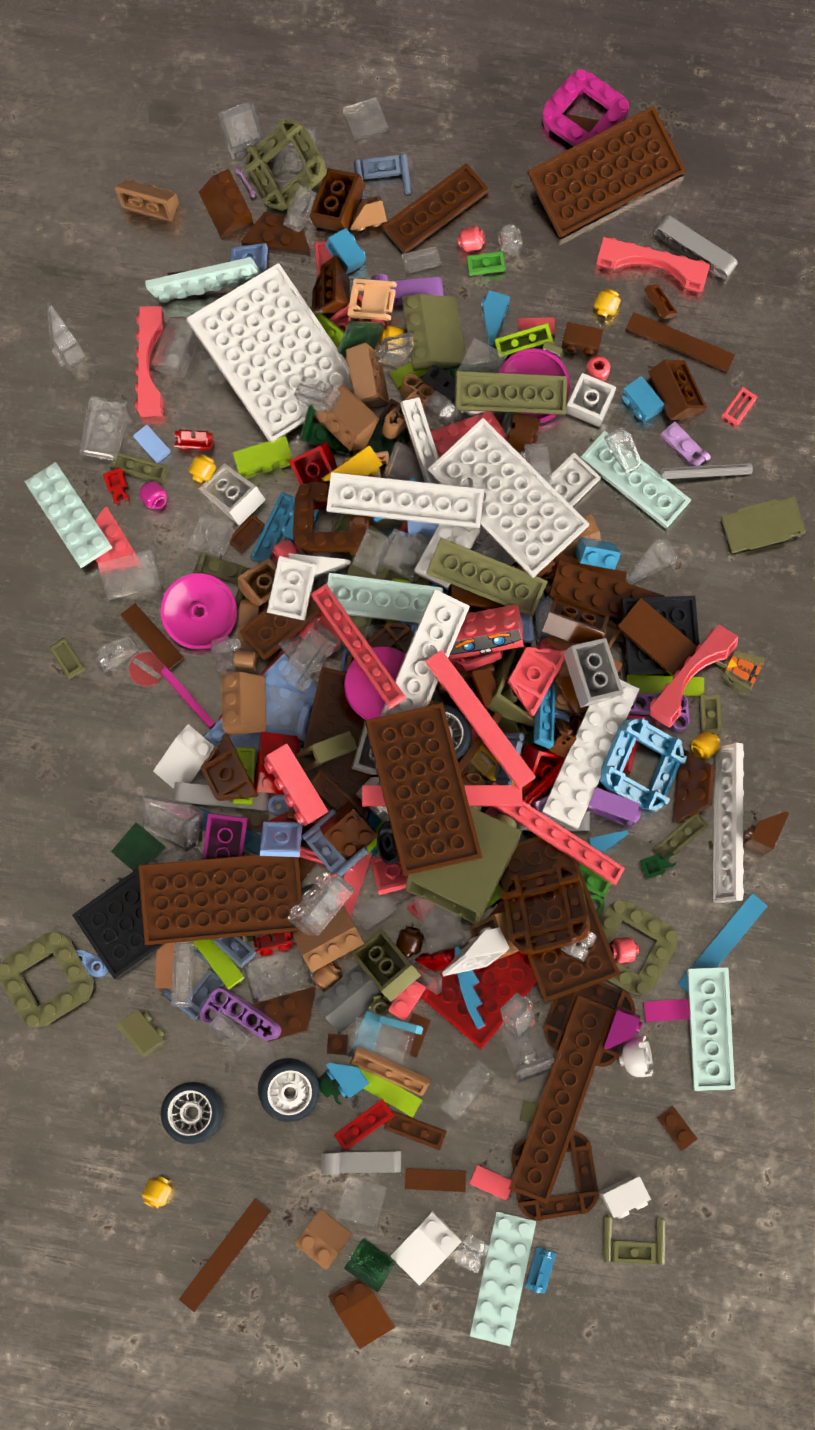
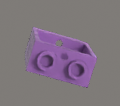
[586,787,642,827]

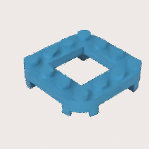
[599,719,687,811]

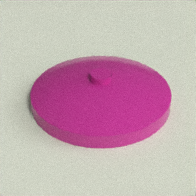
[499,349,570,423]
[160,573,237,649]
[344,647,406,720]

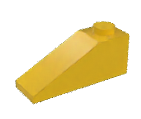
[321,446,383,482]

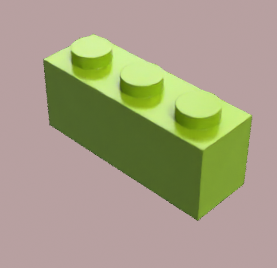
[494,323,553,361]
[233,436,293,479]

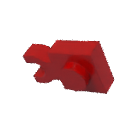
[103,468,129,504]

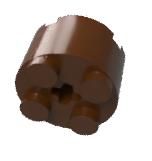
[508,413,541,454]

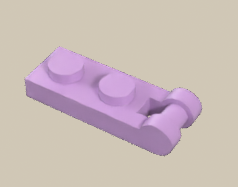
[660,422,711,466]

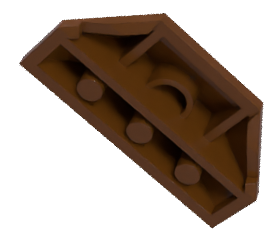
[312,256,350,315]

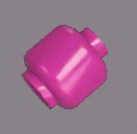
[139,481,167,509]

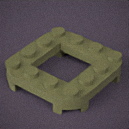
[244,119,327,211]
[600,900,678,995]
[0,932,94,1027]

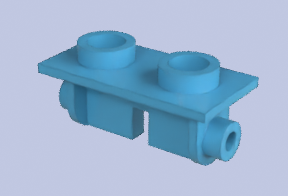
[525,1247,556,1294]

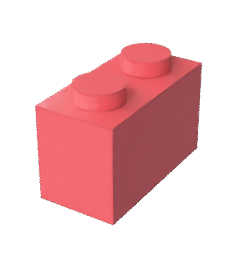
[388,980,426,1022]

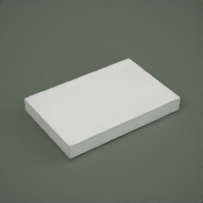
[267,556,317,621]

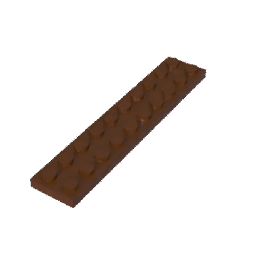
[508,995,615,1204]

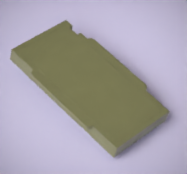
[721,497,806,553]

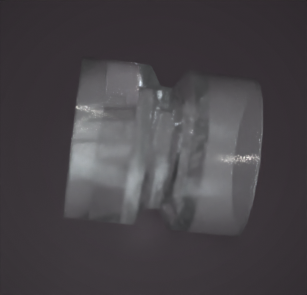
[561,931,597,962]
[454,1234,489,1273]

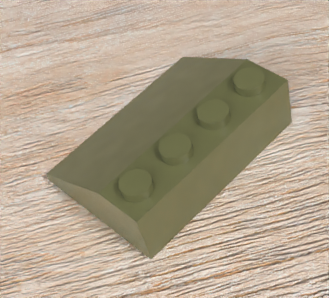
[402,294,468,372]
[488,646,560,727]

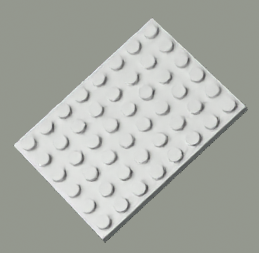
[186,263,354,443]

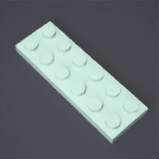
[145,257,261,303]
[581,430,691,529]
[24,462,113,568]
[327,573,443,624]
[687,967,735,1091]
[470,1211,536,1346]

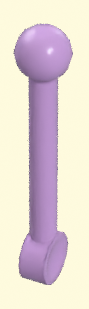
[235,167,256,198]

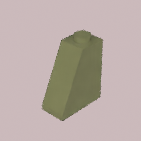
[294,731,357,772]

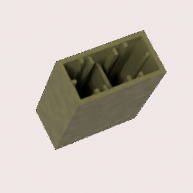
[406,806,522,925]

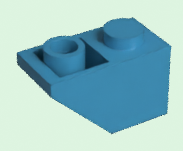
[326,1063,370,1098]

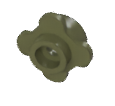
[368,995,391,1016]

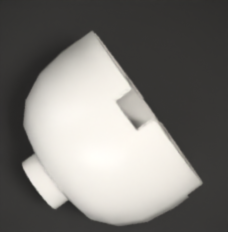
[619,1036,653,1077]

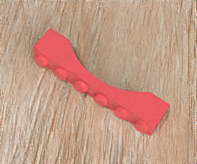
[596,237,710,292]
[135,306,164,417]
[650,625,738,728]

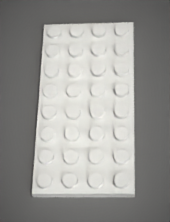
[427,418,589,578]

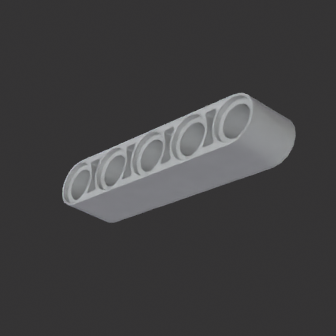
[653,215,738,279]
[173,782,269,811]

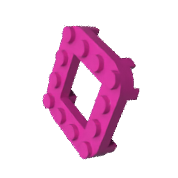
[542,69,629,147]

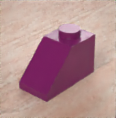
[603,1007,643,1049]

